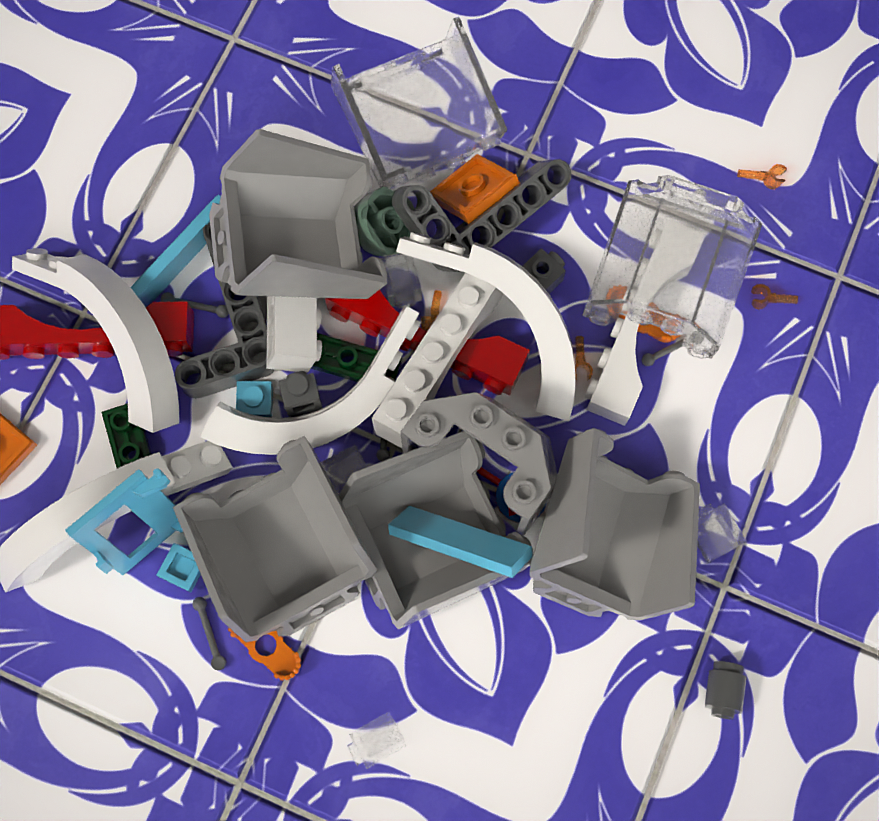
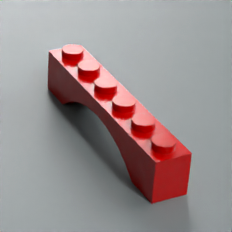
[325,290,530,396]
[0,301,194,360]

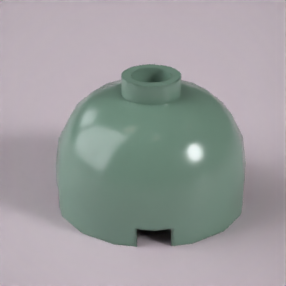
[354,187,414,257]

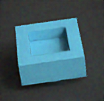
[236,381,273,418]
[156,543,201,593]

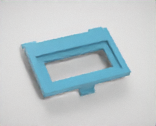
[65,468,183,576]

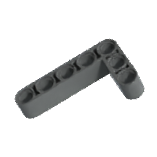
[392,159,571,272]
[175,223,275,399]

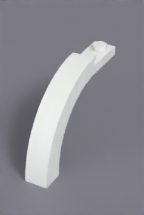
[396,232,575,421]
[12,248,179,433]
[199,305,421,455]
[0,441,233,593]

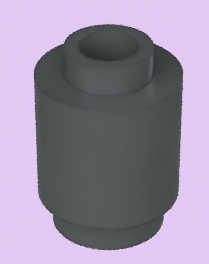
[704,661,747,720]

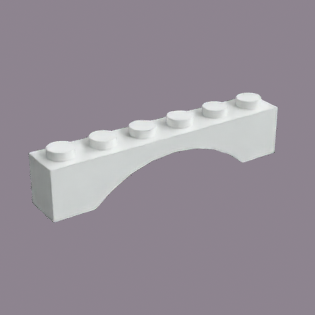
[584,219,706,426]
[372,273,504,448]

